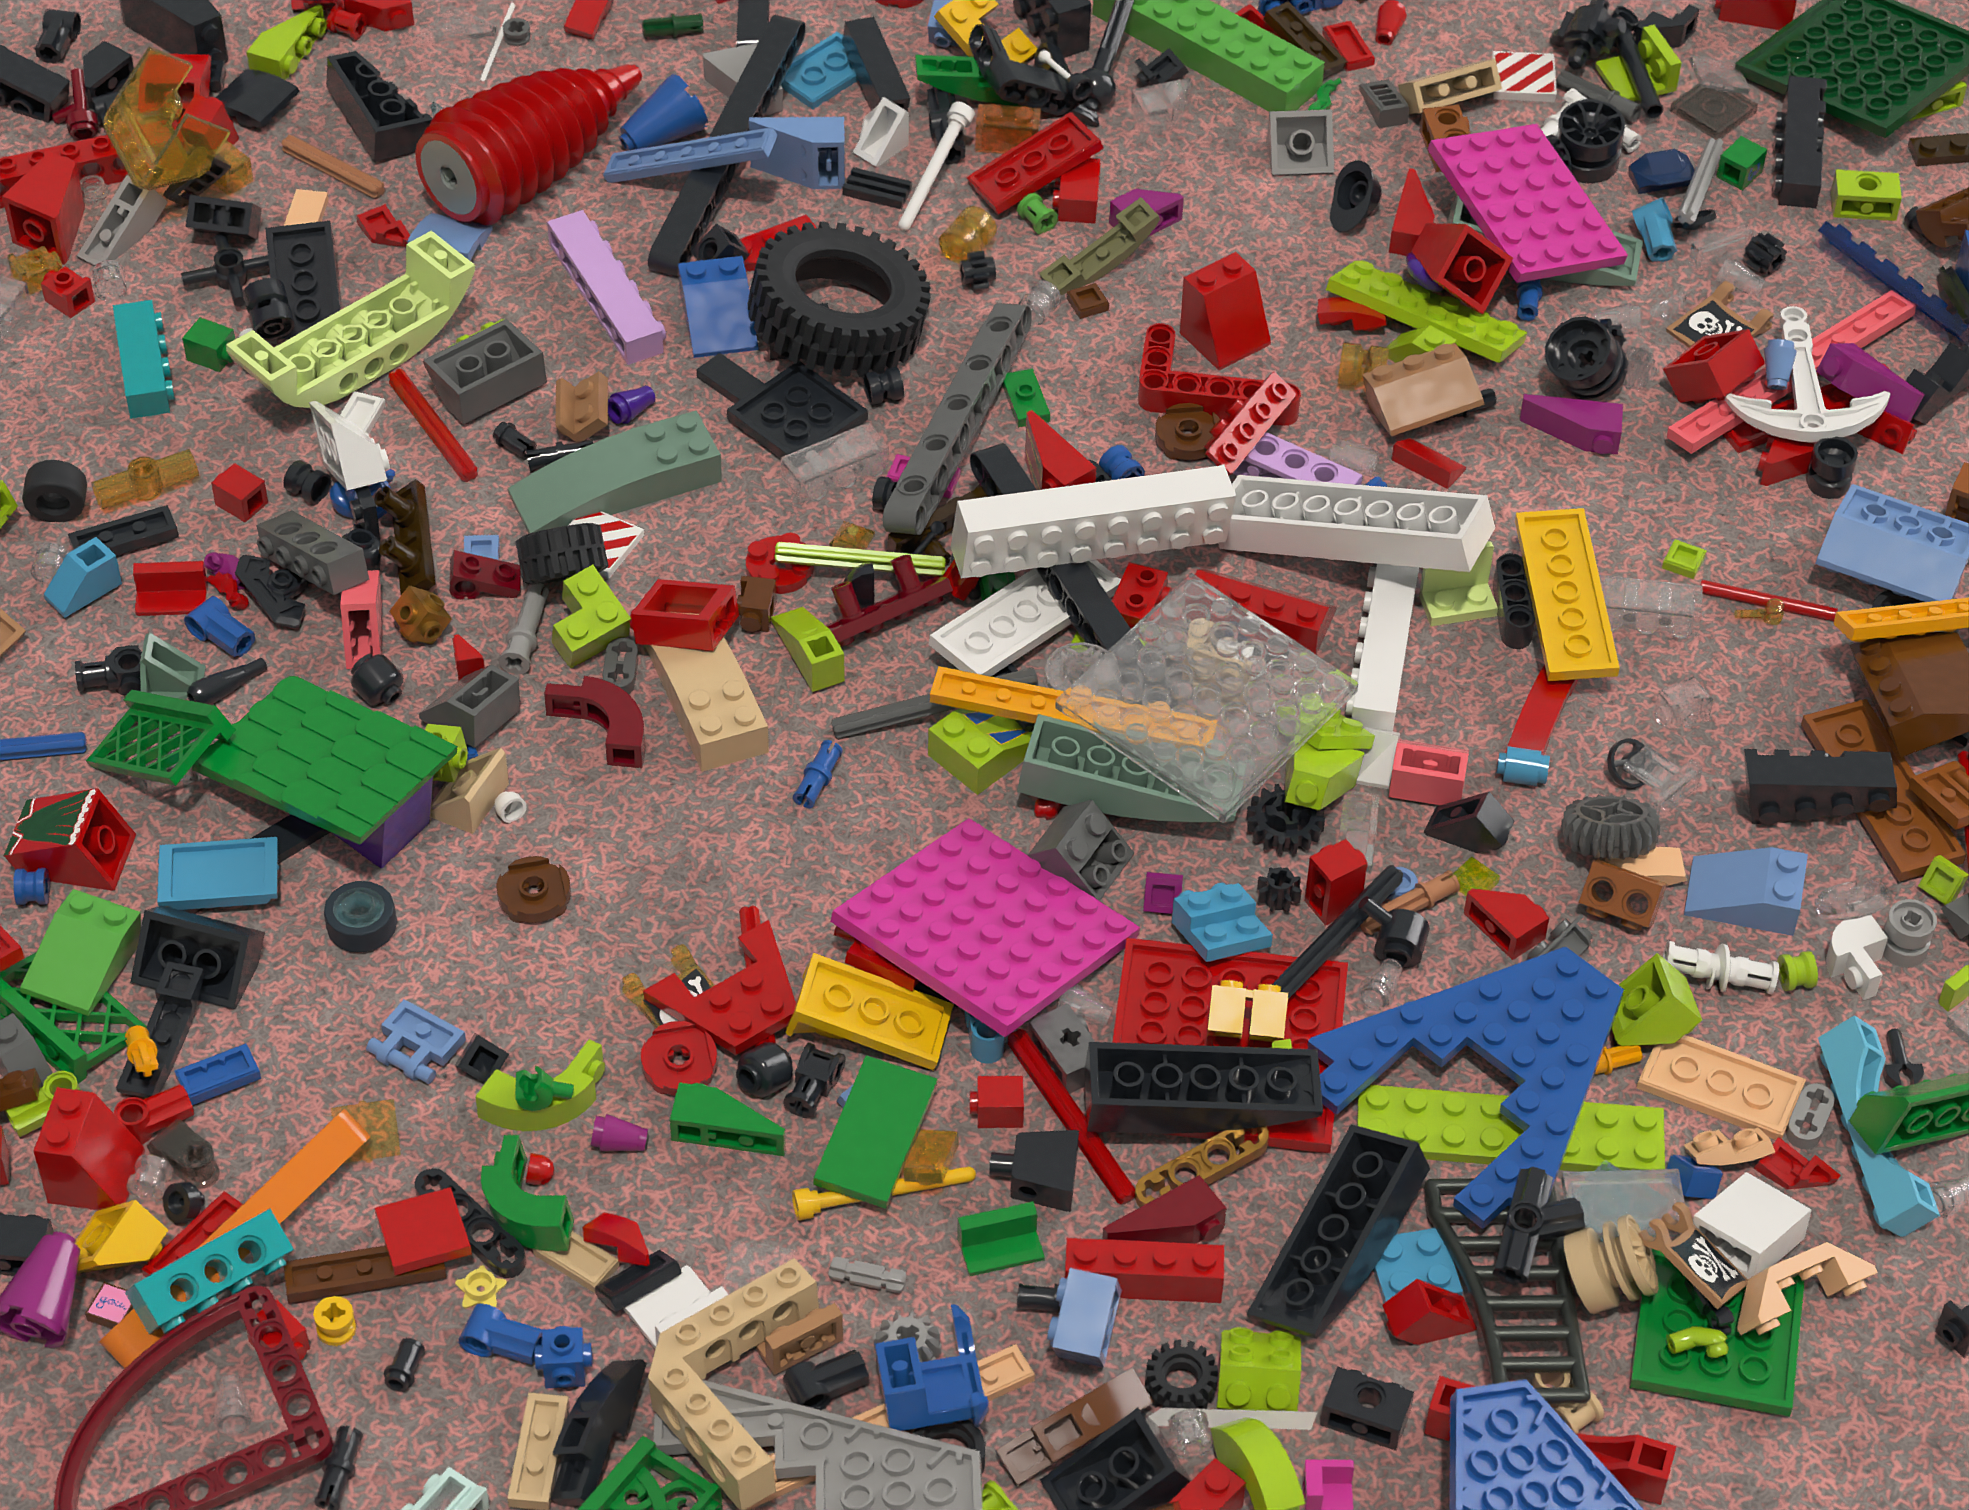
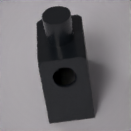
[989,1130,1079,1212]

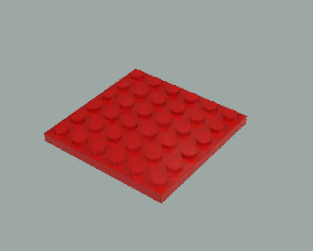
[1112,938,1348,1153]

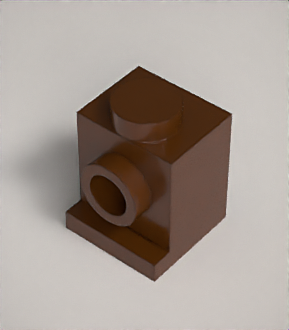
[737,576,777,632]

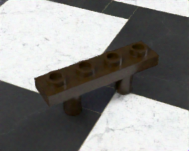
[374,479,436,595]
[887,484,988,567]

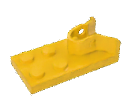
[786,953,954,1070]

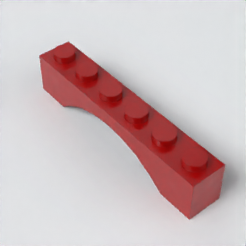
[1424,1375,1677,1505]

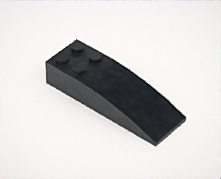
[1084,1042,1323,1134]
[1246,1124,1430,1339]

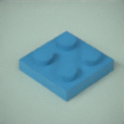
[1373,1228,1463,1303]

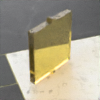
[331,1099,401,1163]

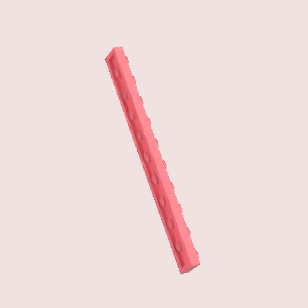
[1667,290,1916,454]

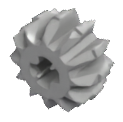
[874,1309,942,1362]

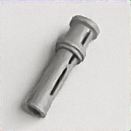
[499,583,549,674]

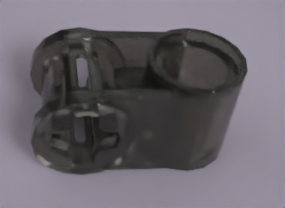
[147,1119,220,1189]

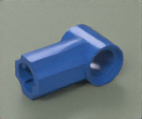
[184,596,255,657]
[458,1304,542,1365]

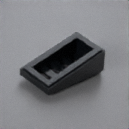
[163,144,232,207]

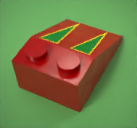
[1025,410,1096,490]

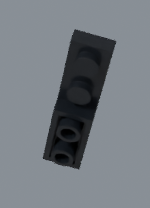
[551,1359,647,1506]

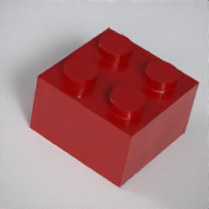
[1663,329,1765,404]

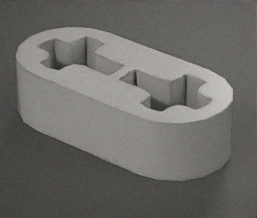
[1786,1084,1835,1150]

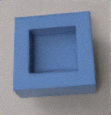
[464,535,500,560]

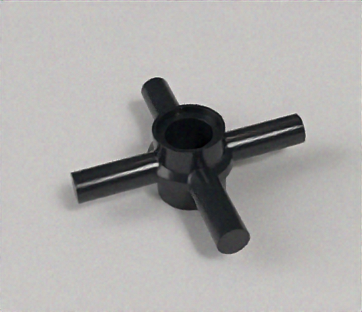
[181,233,269,307]

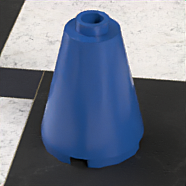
[619,74,708,151]

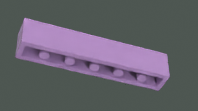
[547,210,666,365]

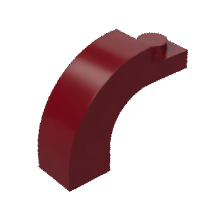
[544,676,645,768]

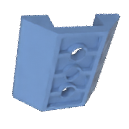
[1815,484,1969,602]

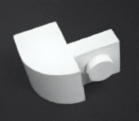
[1826,911,1888,1000]

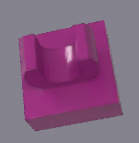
[1143,872,1183,914]

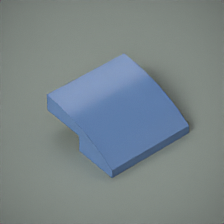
[407,213,492,261]

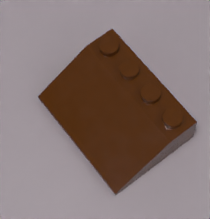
[1850,632,1969,758]

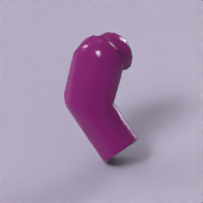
[204,552,245,590]

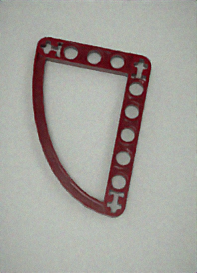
[54,1285,333,1510]

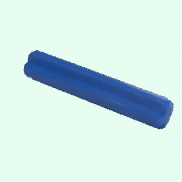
[0,732,87,761]

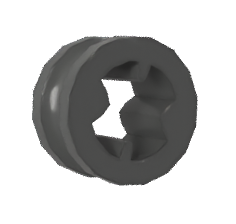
[503,18,531,46]

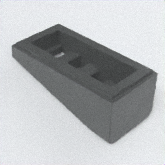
[1359,79,1410,129]

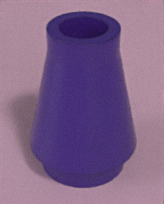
[608,385,656,424]

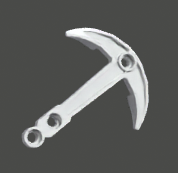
[1725,306,1890,443]

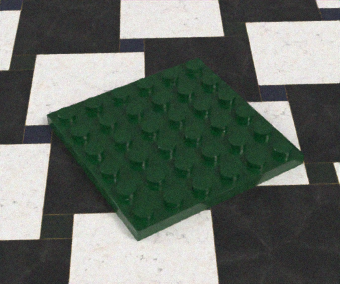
[1735,0,1969,138]

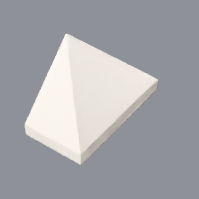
[1356,727,1400,789]

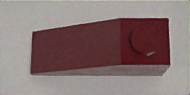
[1102,1175,1227,1244]

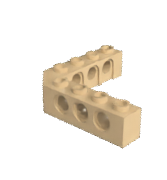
[648,1258,819,1510]

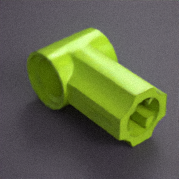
[4,1071,81,1138]

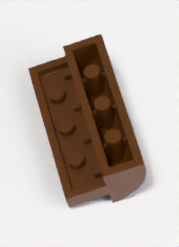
[1916,187,1969,248]

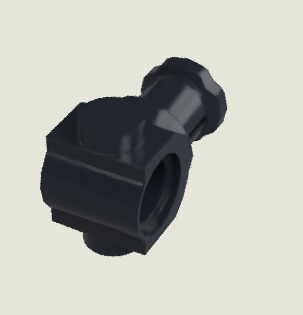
[75,645,142,695]

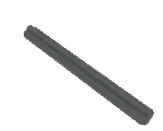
[831,668,1038,739]

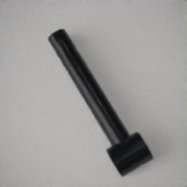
[1610,6,1663,118]

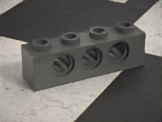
[256,510,369,595]

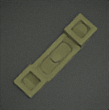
[1039,197,1160,296]

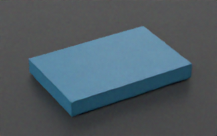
[781,32,858,110]

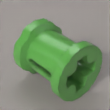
[1017,193,1058,235]

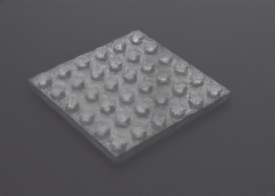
[1055,573,1359,823]

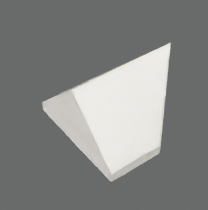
[853,97,909,167]

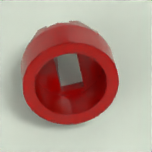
[525,1153,554,1185]

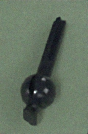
[1071,0,1134,127]

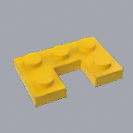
[934,0,1038,64]

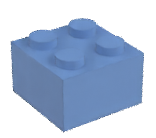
[1047,1268,1122,1368]

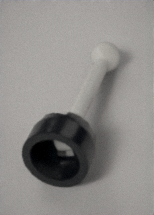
[1038,51,1093,101]

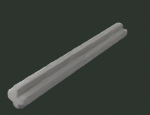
[1678,137,1723,224]

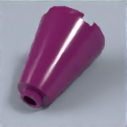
[0,1231,80,1348]

